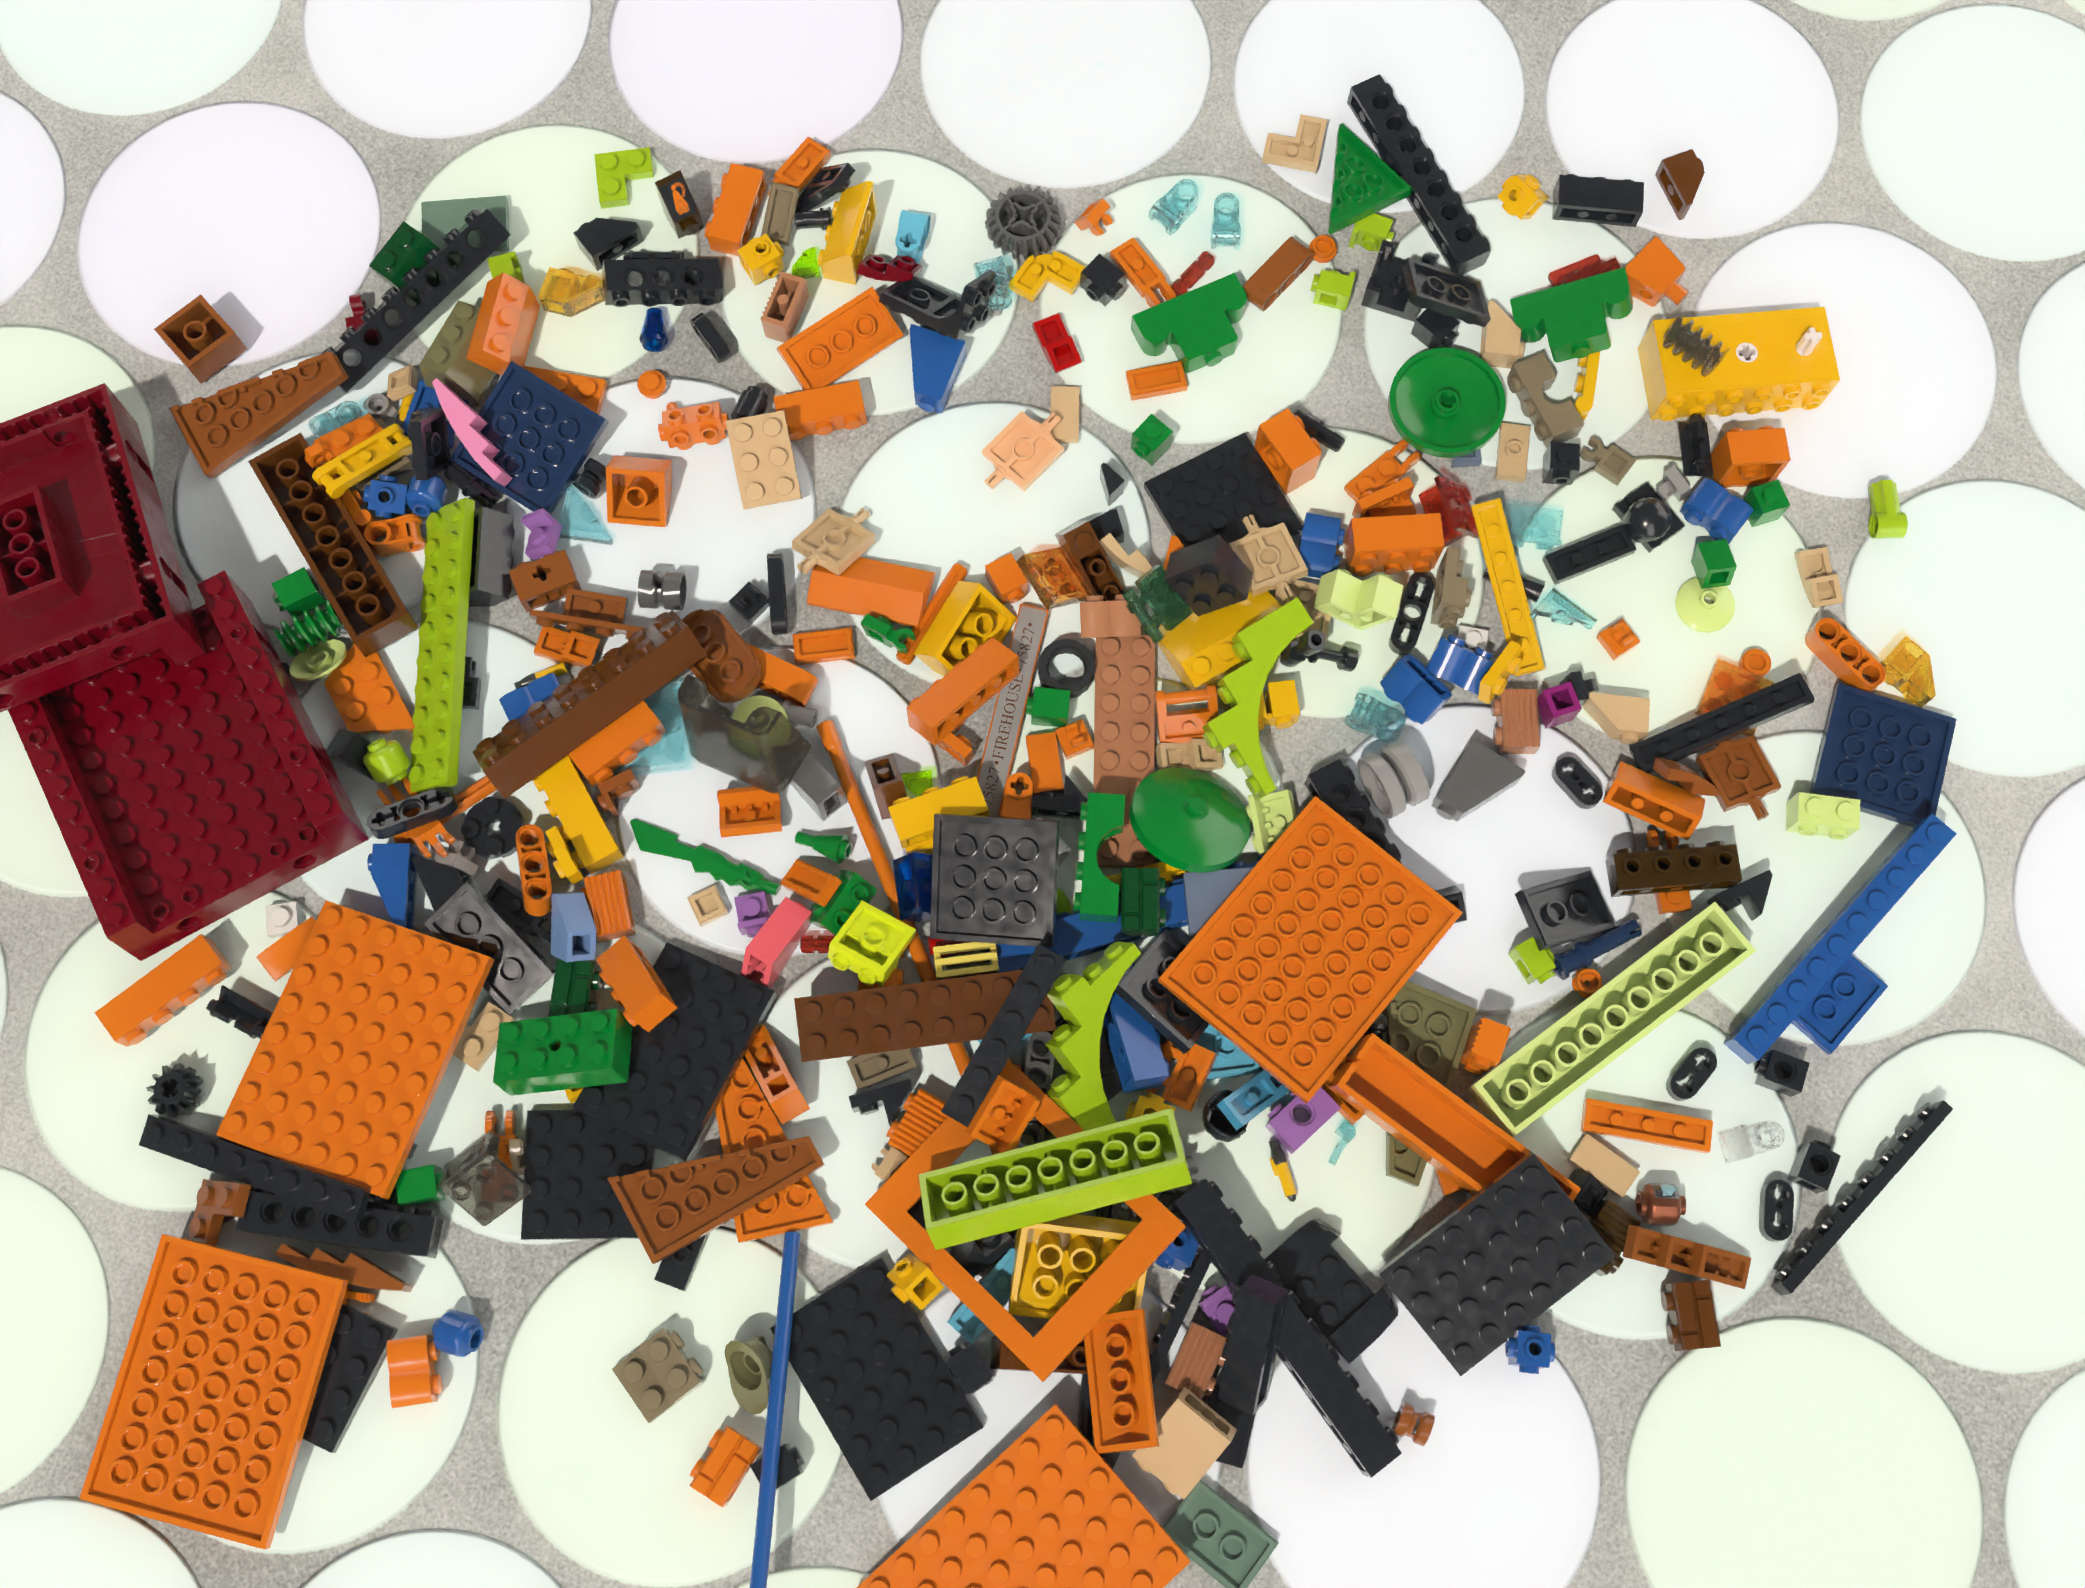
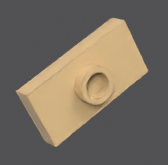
[1495,422,1530,483]

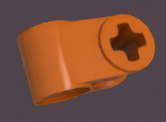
[364,514,426,557]
[1000,772,1033,819]

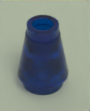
[639,308,668,352]

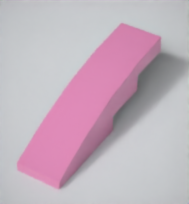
[432,378,512,487]

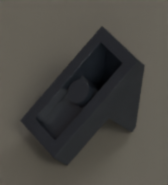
[1032,775,1088,819]
[1707,869,1773,921]
[849,1079,913,1127]
[950,1232,1015,1277]

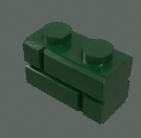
[1121,868,1166,936]
[548,959,603,1017]

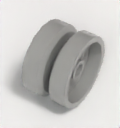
[1357,740,1430,819]

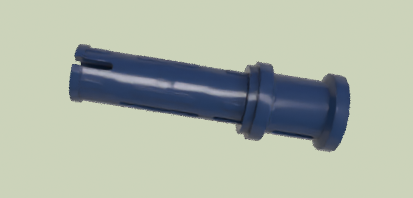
[1553,918,1642,980]

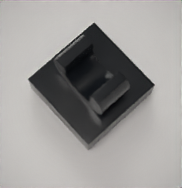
[728,582,770,624]
[1559,671,1599,706]

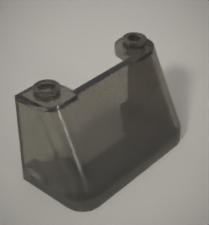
[677,674,812,794]

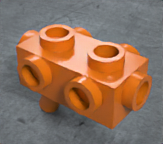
[658,401,730,450]

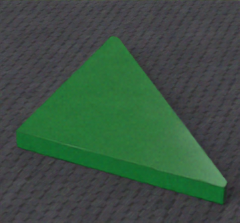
[1328,123,1413,235]

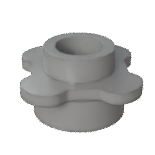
[363,393,397,421]

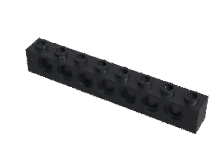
[1347,74,1491,275]
[320,208,511,393]

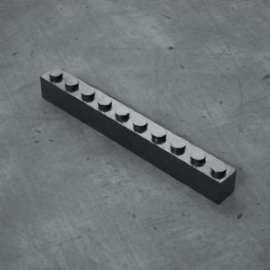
[1169,1178,1402,1478]

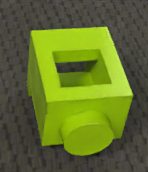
[1348,213,1395,252]
[487,251,525,283]
[1310,269,1356,311]
[1508,937,1556,985]

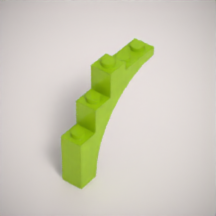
[1202,597,1314,799]
[1045,941,1141,1131]

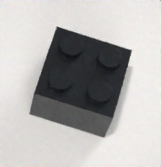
[1164,535,1253,617]

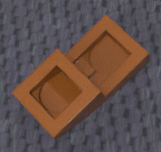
[1653,758,1719,797]

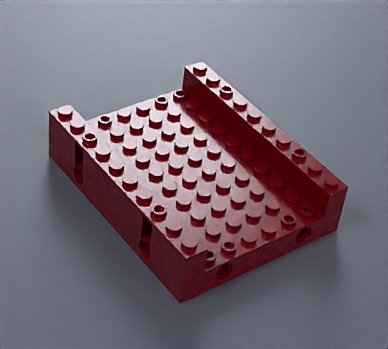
[0,383,206,713]
[8,570,369,961]

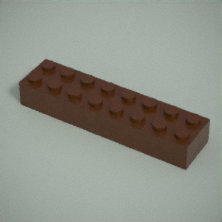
[248,433,419,658]
[472,610,707,799]
[794,969,1056,1062]

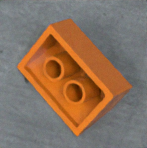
[466,272,540,376]

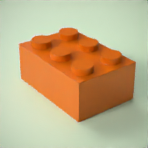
[1343,513,1445,577]

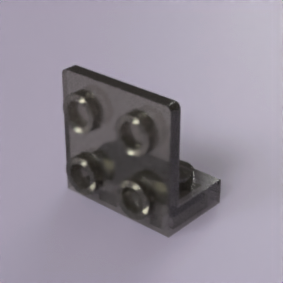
[438,1130,531,1226]

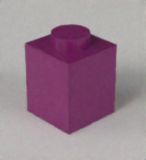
[1537,681,1582,729]

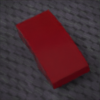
[856,254,923,282]

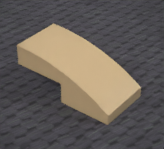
[1099,533,1156,580]
[1794,547,1843,608]
[1155,739,1224,772]

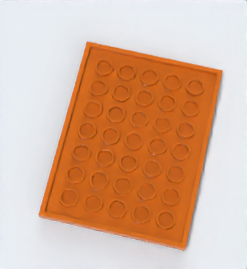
[1158,796,1463,1104]
[216,900,494,1200]
[79,1234,349,1550]
[856,1403,1191,1588]

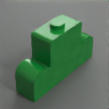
[1510,267,1633,363]
[1131,273,1247,373]

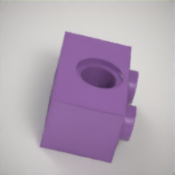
[1265,1087,1341,1155]

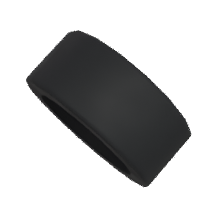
[1038,639,1095,699]

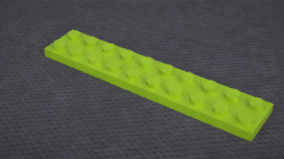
[408,497,475,794]

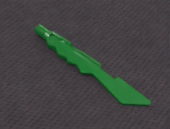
[630,819,781,896]

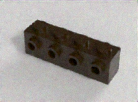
[1605,841,1742,897]

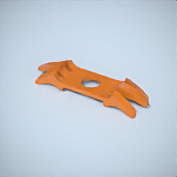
[376,776,456,858]

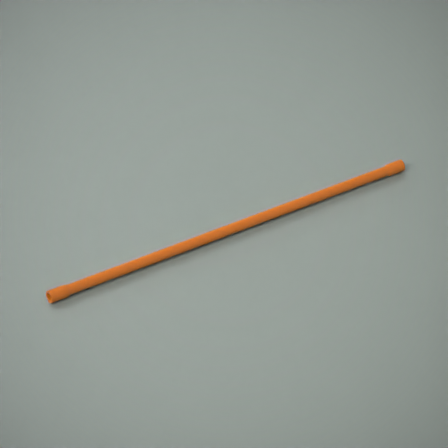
[816,720,1000,1155]

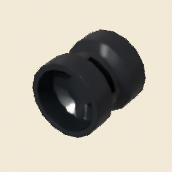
[572,458,606,499]

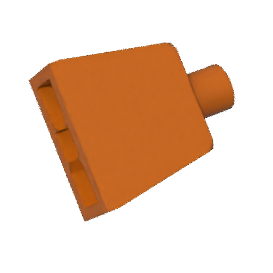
[1625,236,1689,307]

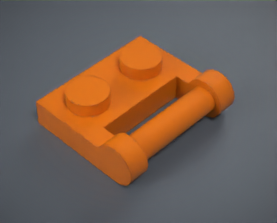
[1155,685,1218,743]

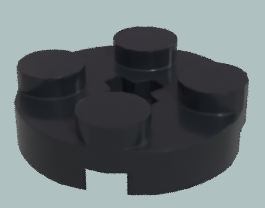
[461,797,525,859]

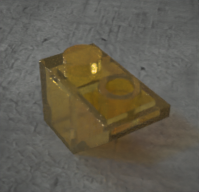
[538,267,605,317]
[1880,636,1936,708]

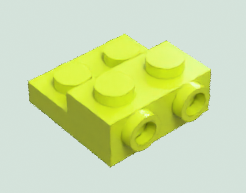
[828,901,916,987]

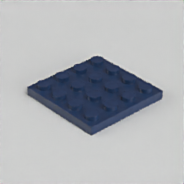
[450,361,609,515]
[1810,683,1957,827]

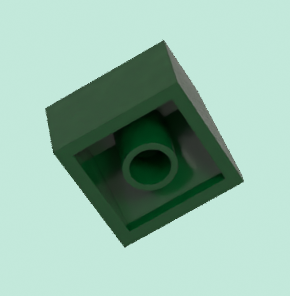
[369,221,458,304]

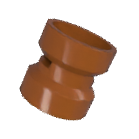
[1392,1402,1435,1447]

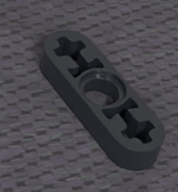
[767,552,788,635]
[1389,573,1434,655]
[367,787,458,839]

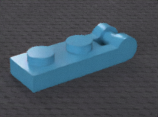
[1217,1070,1290,1131]

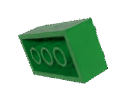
[493,1008,633,1096]

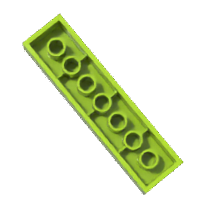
[918,1108,1192,1250]

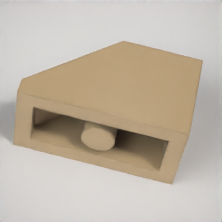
[1480,301,1525,369]
[1582,692,1650,744]

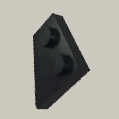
[795,162,856,212]

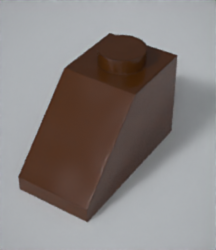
[1655,149,1705,220]
[864,754,907,820]

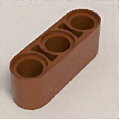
[1243,236,1315,312]

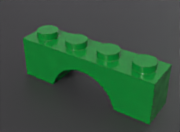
[1074,792,1125,923]

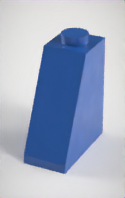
[909,324,966,413]

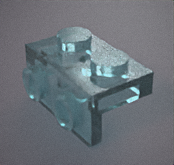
[1503,503,1564,551]

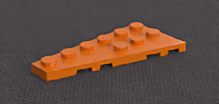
[715,1058,834,1243]

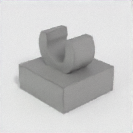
[1656,465,1691,503]
[433,840,479,877]

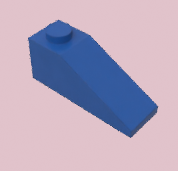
[367,843,418,930]

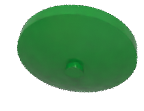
[1388,348,1506,458]
[1129,767,1250,873]

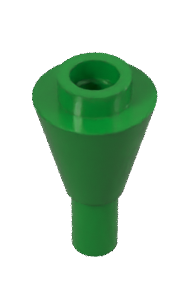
[795,831,852,864]

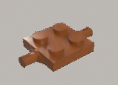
[1696,735,1782,821]

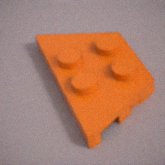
[324,644,416,735]

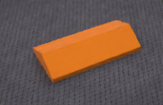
[807,557,936,628]
[1084,1309,1159,1454]

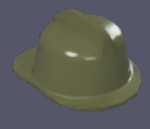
[724,1336,773,1414]

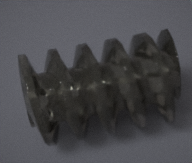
[1663,313,1730,377]

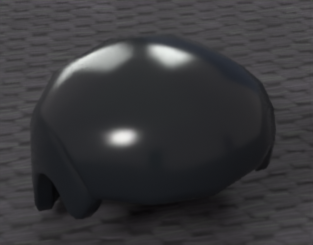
[1622,497,1672,543]
[1201,1090,1249,1143]

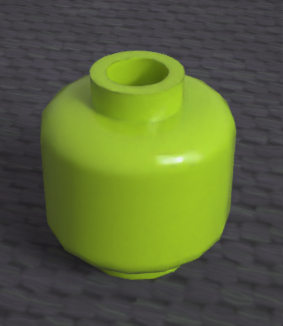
[363,738,410,785]

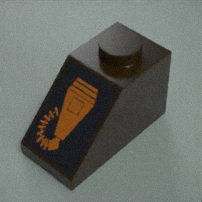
[654,170,704,239]

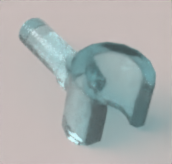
[1328,1121,1356,1166]

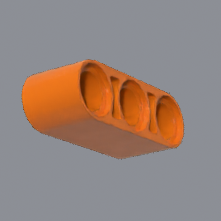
[1805,618,1886,692]
[747,644,819,707]
[516,824,552,917]

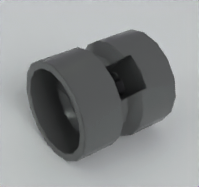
[638,570,687,611]

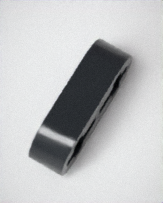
[690,313,732,363]
[1552,757,1603,809]
[1666,1047,1717,1101]
[1759,1180,1794,1242]

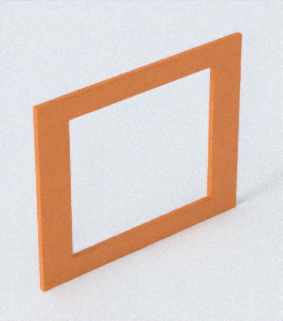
[865,1060,1186,1382]

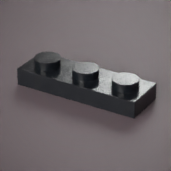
[1542,524,1637,585]

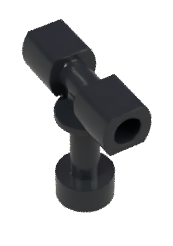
[1280,630,1359,672]

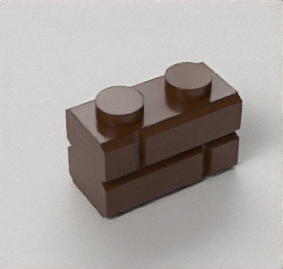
[1661,1280,1721,1351]

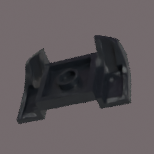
[1264,1219,1399,1364]

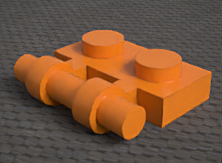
[1146,1039,1218,1112]

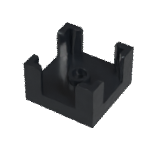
[1361,241,1437,322]

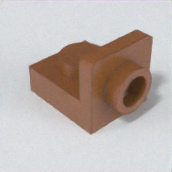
[596,768,640,818]

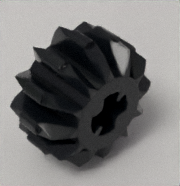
[146,1063,206,1118]

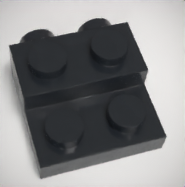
[408,408,451,480]

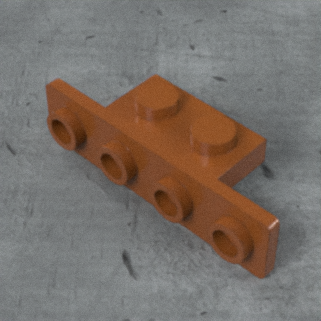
[529,588,646,640]

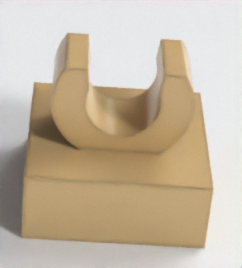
[871,1147,908,1182]

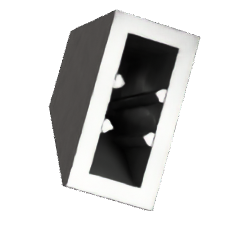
[1431,739,1526,822]
[774,741,846,821]

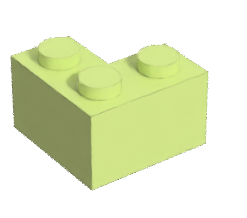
[1313,569,1404,630]

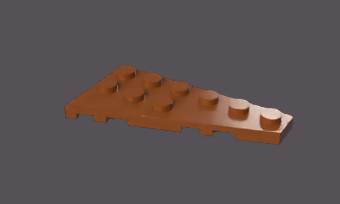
[169,351,349,479]
[607,1136,825,1264]

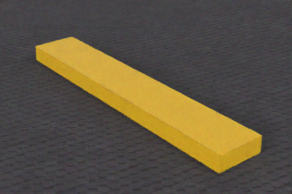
[1471,498,1545,677]

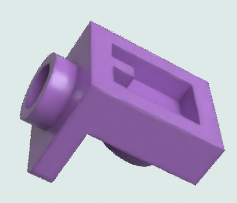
[521,508,562,561]
[734,891,770,938]
[1198,1283,1235,1336]

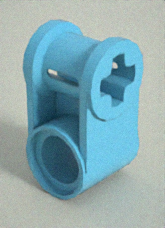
[895,210,931,263]

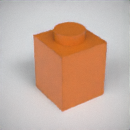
[985,553,1028,605]

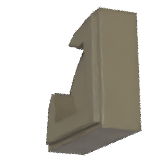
[509,1139,526,1175]

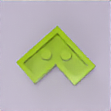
[594,147,654,209]

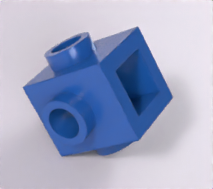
[363,475,408,518]
[1155,1221,1199,1272]
[1505,1325,1555,1374]

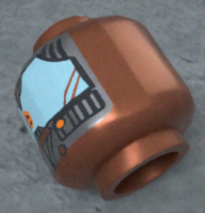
[1635,1183,1686,1226]

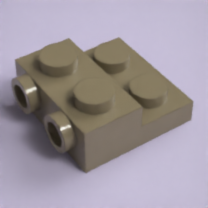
[1430,547,1472,630]
[612,1328,704,1423]

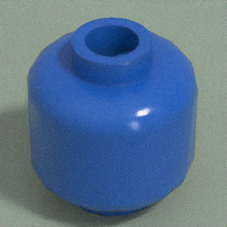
[406,475,448,517]
[432,1310,484,1357]

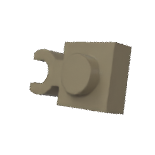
[1580,437,1636,486]

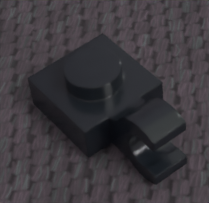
[462,656,481,710]

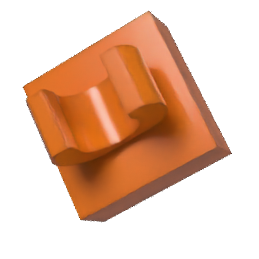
[1074,198,1113,236]
[1596,618,1640,661]
[1054,719,1094,760]

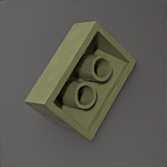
[419,300,496,404]

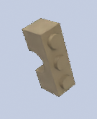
[1507,352,1585,448]

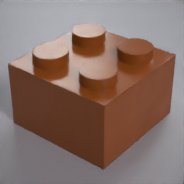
[154,294,247,384]

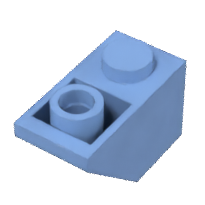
[551,891,596,962]

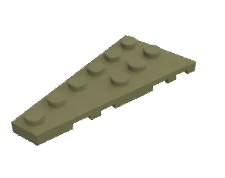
[1386,981,1477,1187]

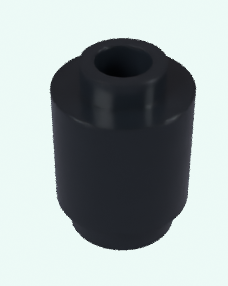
[731,386,768,420]

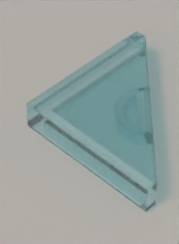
[559,484,613,545]
[1529,588,1598,630]

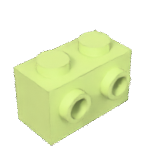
[1785,792,1860,840]

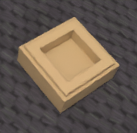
[387,364,418,402]
[687,885,729,927]

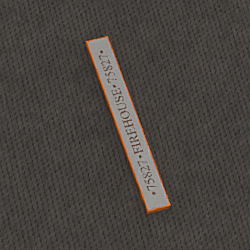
[977,604,1049,817]

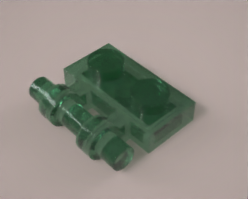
[1122,564,1193,643]

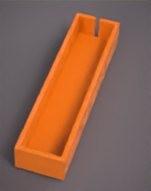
[1328,1033,1581,1202]

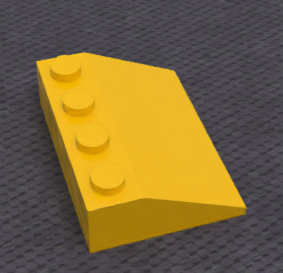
[1147,590,1295,691]
[1008,1214,1147,1319]

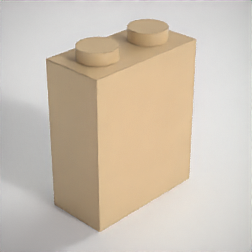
[1132,1387,1237,1500]

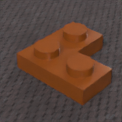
[188,1179,251,1246]

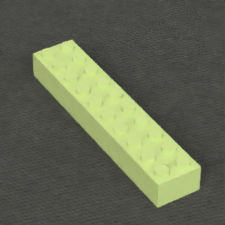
[1466,902,1756,1137]

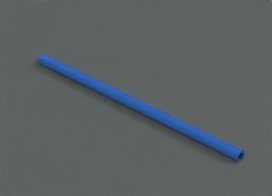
[749,1232,801,1588]

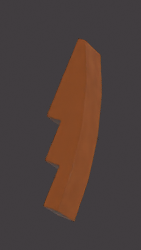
[1622,1225,1752,1289]
[275,1243,414,1293]

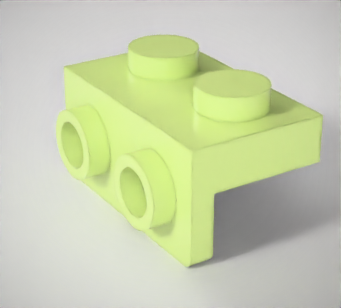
[1246,789,1297,855]

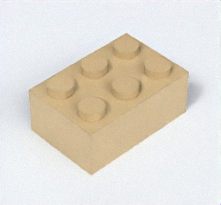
[725,410,802,510]

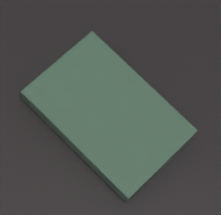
[421,195,509,255]
[1163,1480,1279,1588]

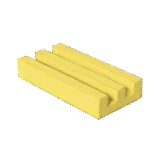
[933,942,999,980]

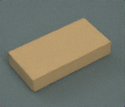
[1050,386,1080,443]
[1567,1134,1640,1199]

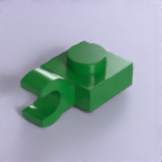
[860,614,916,654]

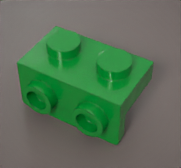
[810,869,877,936]

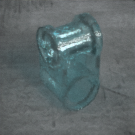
[1148,179,1199,235]
[1210,192,1241,250]
[973,256,1012,311]
[308,401,366,440]
[1344,693,1406,743]

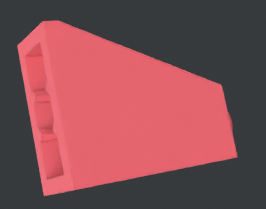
[741,897,812,989]

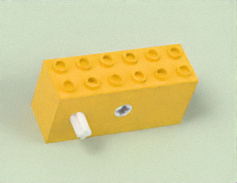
[1637,307,1840,422]

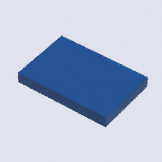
[1792,955,1888,1055]

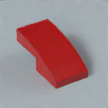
[1032,313,1082,374]

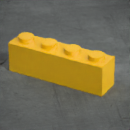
[532,754,624,875]

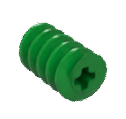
[274,599,345,658]

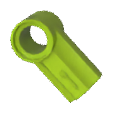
[1868,480,1908,539]

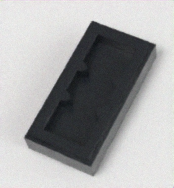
[654,1233,709,1292]

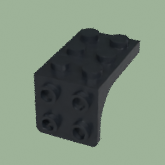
[879,269,996,340]

